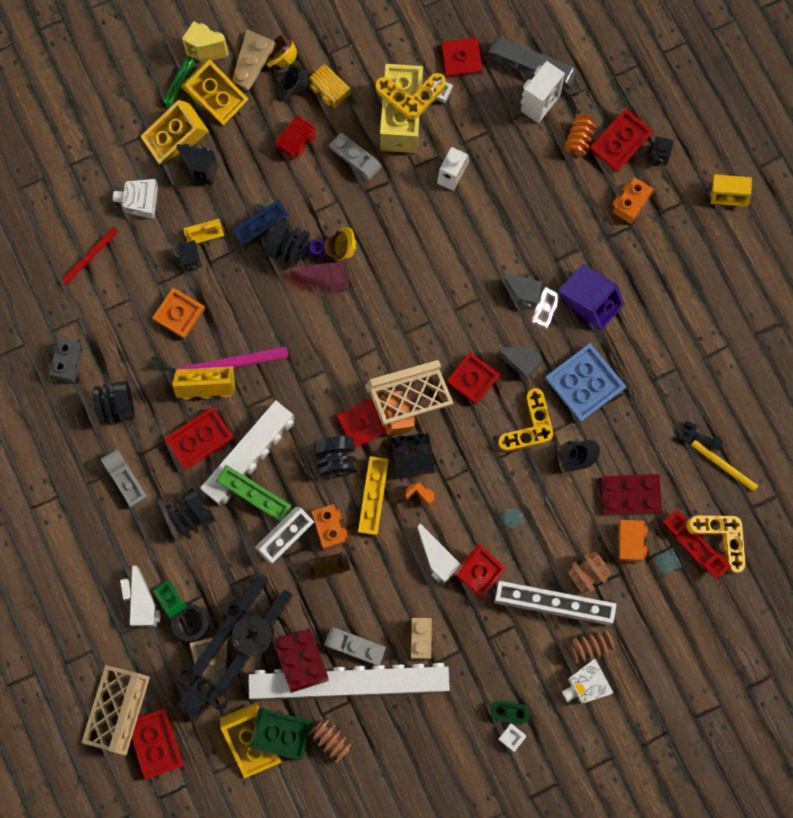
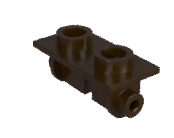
[308,552,351,580]

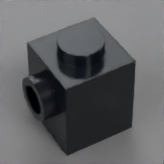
[649,136,674,166]
[176,240,202,272]

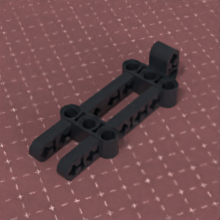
[177,573,293,721]

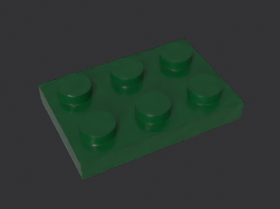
[249,707,312,761]

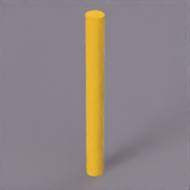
[691,440,758,492]

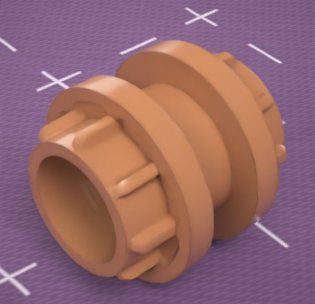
[568,552,611,593]

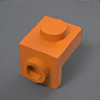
[405,482,435,507]

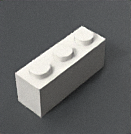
[254,507,314,563]

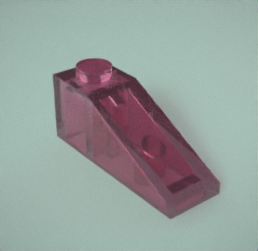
[290,261,349,292]

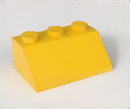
[173,366,235,400]

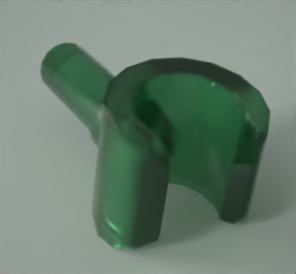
[148,357,176,373]

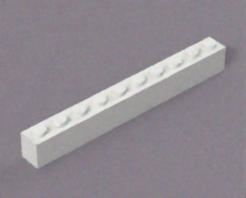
[249,663,450,700]

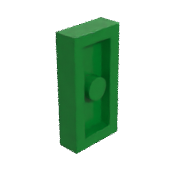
[153,580,187,618]

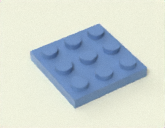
[545,343,626,422]

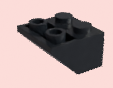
[176,144,218,185]
[391,433,435,478]

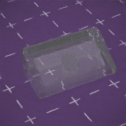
[531,287,561,330]

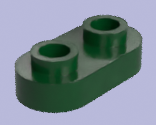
[490,701,530,725]

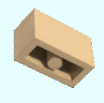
[411,618,432,660]

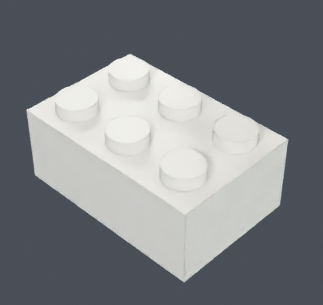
[521,61,565,124]

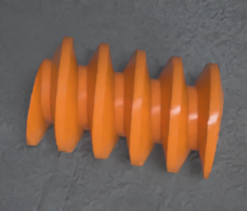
[564,114,596,156]

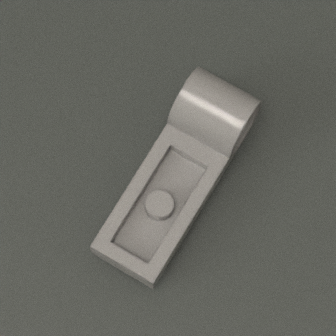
[329,133,382,181]
[101,449,148,508]
[324,627,386,666]

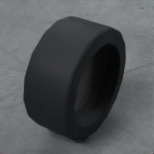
[171,604,210,643]

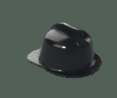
[276,61,311,102]
[556,440,600,472]

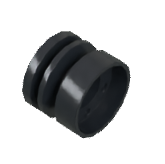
[264,219,310,268]
[93,380,135,426]
[314,436,358,478]
[165,488,216,540]

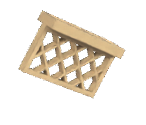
[365,360,453,426]
[82,665,150,755]

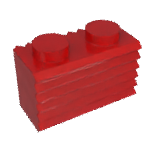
[275,115,316,160]

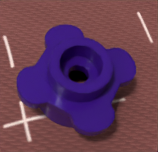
[308,239,326,258]

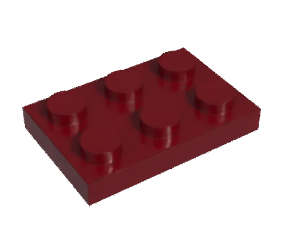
[601,474,662,515]
[273,629,329,693]

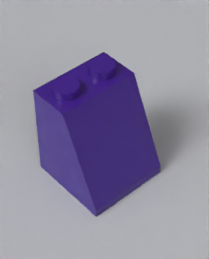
[559,264,625,331]

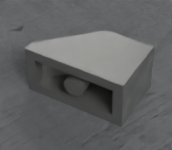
[504,273,542,309]
[498,347,543,381]

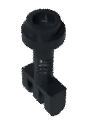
[678,421,723,451]

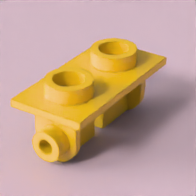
[184,219,224,244]

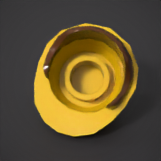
[267,35,297,67]
[324,227,356,262]

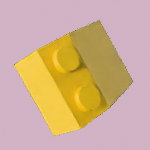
[181,59,249,125]
[141,100,209,165]
[220,702,281,779]

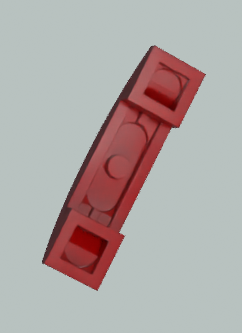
[663,509,732,580]

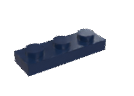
[232,199,290,246]

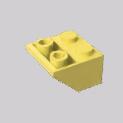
[182,21,229,63]

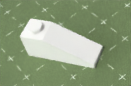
[418,524,461,584]
[130,566,160,627]

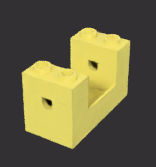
[380,64,423,153]

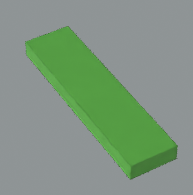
[215,464,292,522]

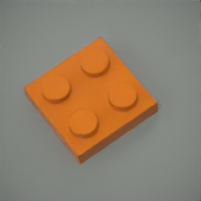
[152,287,205,339]

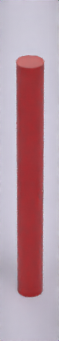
[61,227,119,285]

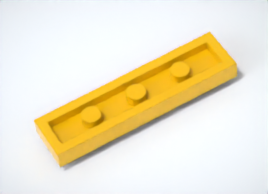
[358,456,389,536]

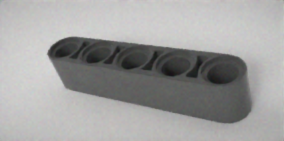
[487,37,577,89]

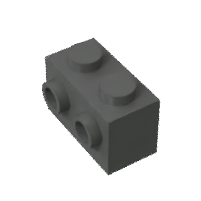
[48,338,84,383]

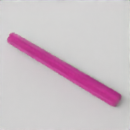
[176,347,288,370]

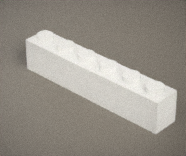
[200,400,295,506]
[494,581,616,626]

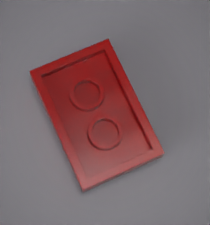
[589,108,654,173]
[164,406,234,471]
[132,708,184,780]

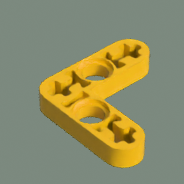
[376,73,446,119]
[498,388,553,452]
[686,516,745,574]

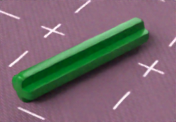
[163,57,195,107]

